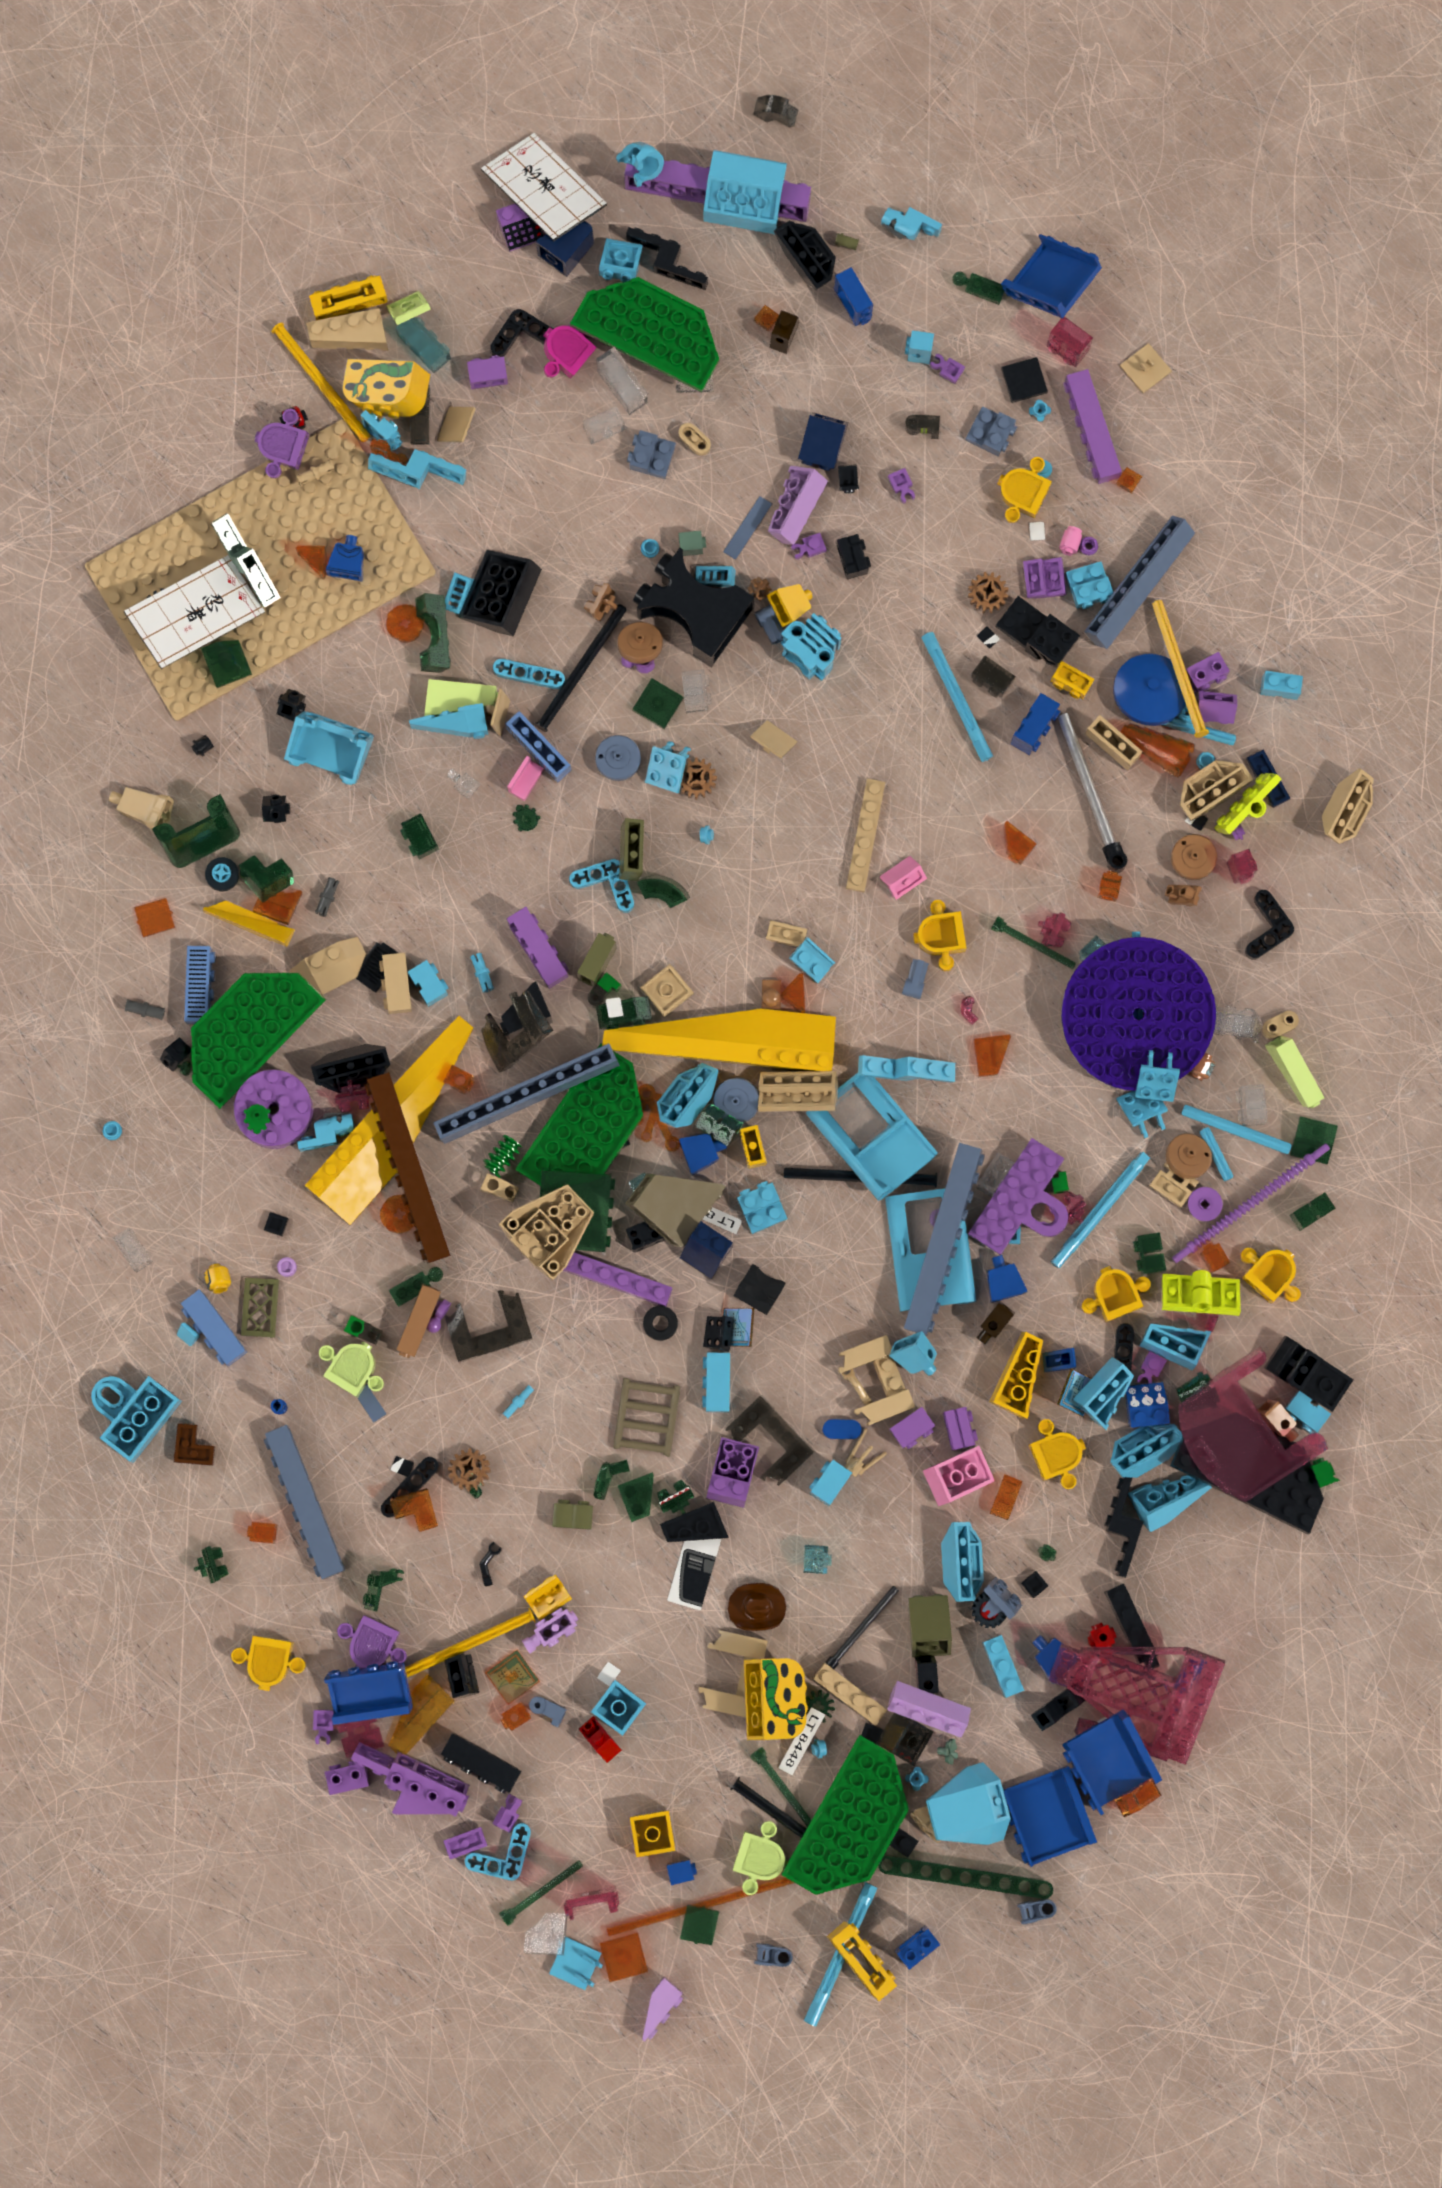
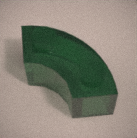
[637,875,690,908]
[596,997,652,1030]

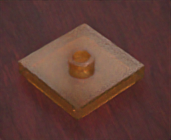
[600,1932,648,1982]

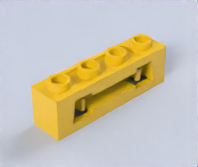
[309,275,388,321]
[826,1921,897,2001]

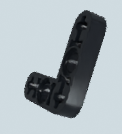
[491,309,554,357]
[1245,890,1294,960]

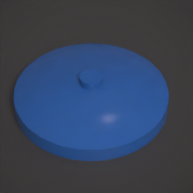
[1113,654,1186,726]

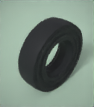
[643,1306,678,1341]

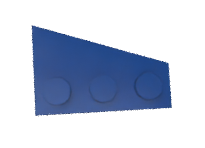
[1010,693,1061,756]

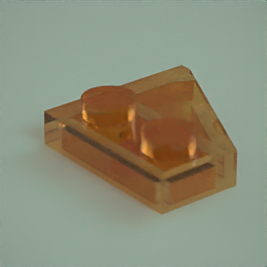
[253,890,303,925]
[973,1034,1011,1077]

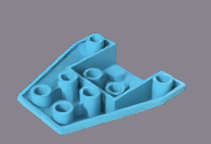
[926,1762,1011,1845]

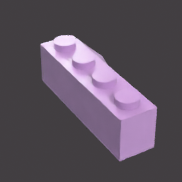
[768,466,828,545]
[887,1681,971,1738]

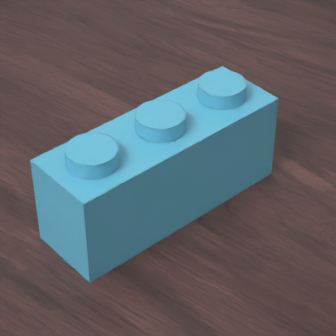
[702,1352,730,1413]
[982,1635,1024,1698]

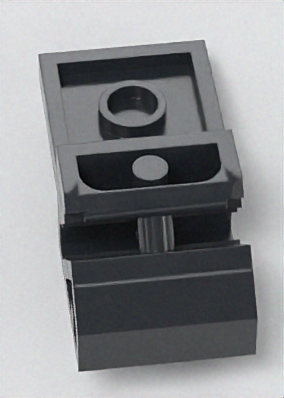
[995,596,1080,668]
[1264,1336,1354,1412]

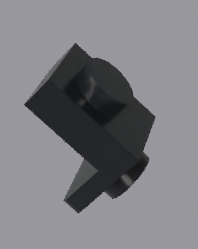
[838,464,859,493]
[160,1037,191,1071]

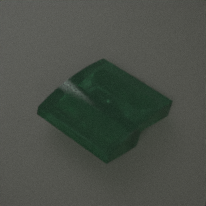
[1290,1116,1338,1165]

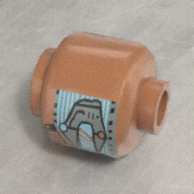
[1189,1053,1215,1081]

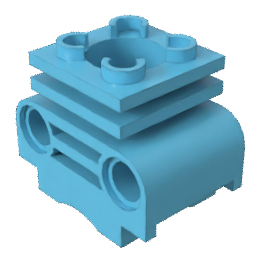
[780,613,842,681]

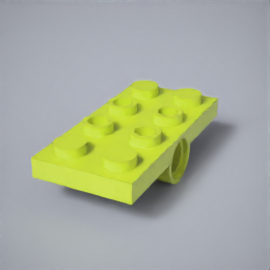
[1214,773,1282,835]
[1162,1270,1241,1316]

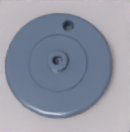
[595,735,641,781]
[714,1077,759,1124]

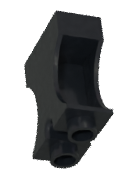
[633,548,755,668]

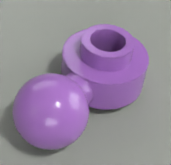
[621,657,655,673]
[426,1299,452,1333]

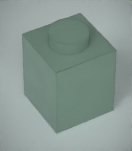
[679,531,706,556]

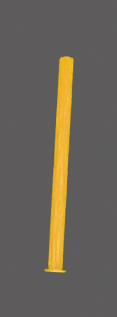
[271,322,371,442]
[1152,600,1209,738]
[405,1608,536,1678]

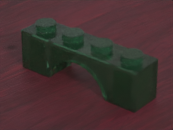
[415,593,451,673]

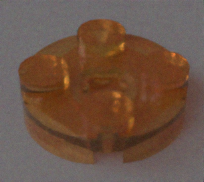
[386,605,424,643]
[380,1195,415,1234]

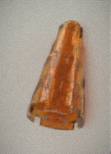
[1121,723,1195,778]

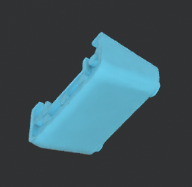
[284,711,374,785]

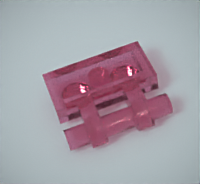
[337,1719,385,1758]

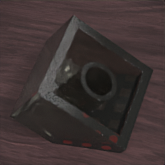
[876,1713,933,1766]

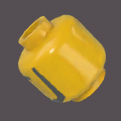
[204,1264,231,1294]

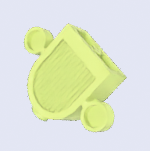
[319,1341,384,1398]
[732,1821,788,1895]

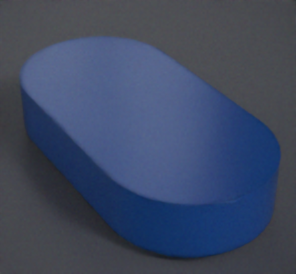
[822,1419,862,1440]

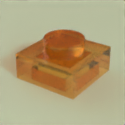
[754,305,779,332]
[1116,467,1143,494]

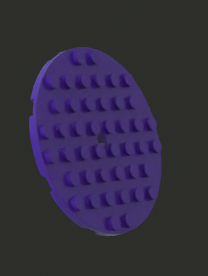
[1061,937,1216,1091]

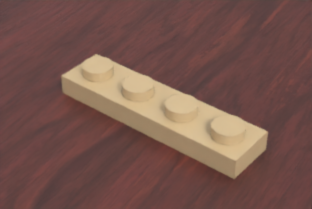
[812,1663,887,1726]

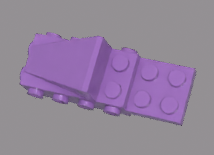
[351,1742,470,1817]

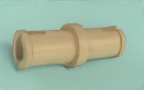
[296,460,335,486]

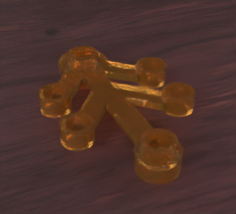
[638,1084,680,1152]

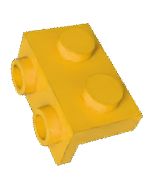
[1050,661,1095,700]
[523,1575,572,1621]

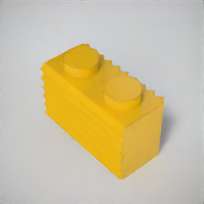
[739,1125,767,1169]

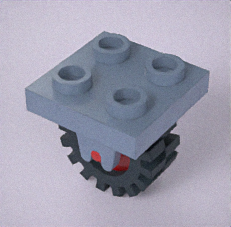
[971,1577,1023,1628]

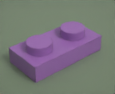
[444,1827,488,1860]

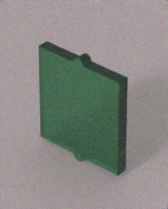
[680,1904,719,1946]

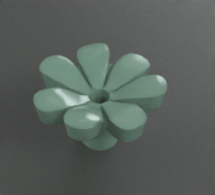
[937,1738,958,1765]

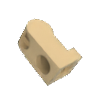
[480,1173,519,1203]

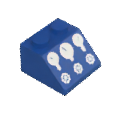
[1125,1382,1170,1428]

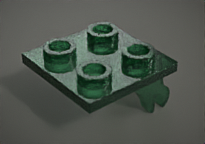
[363,1568,404,1612]

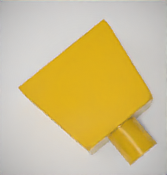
[766,584,813,628]

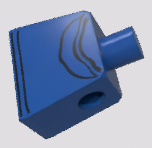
[326,535,364,582]

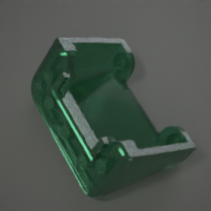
[152,794,240,868]

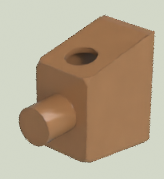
[1254,1399,1299,1442]

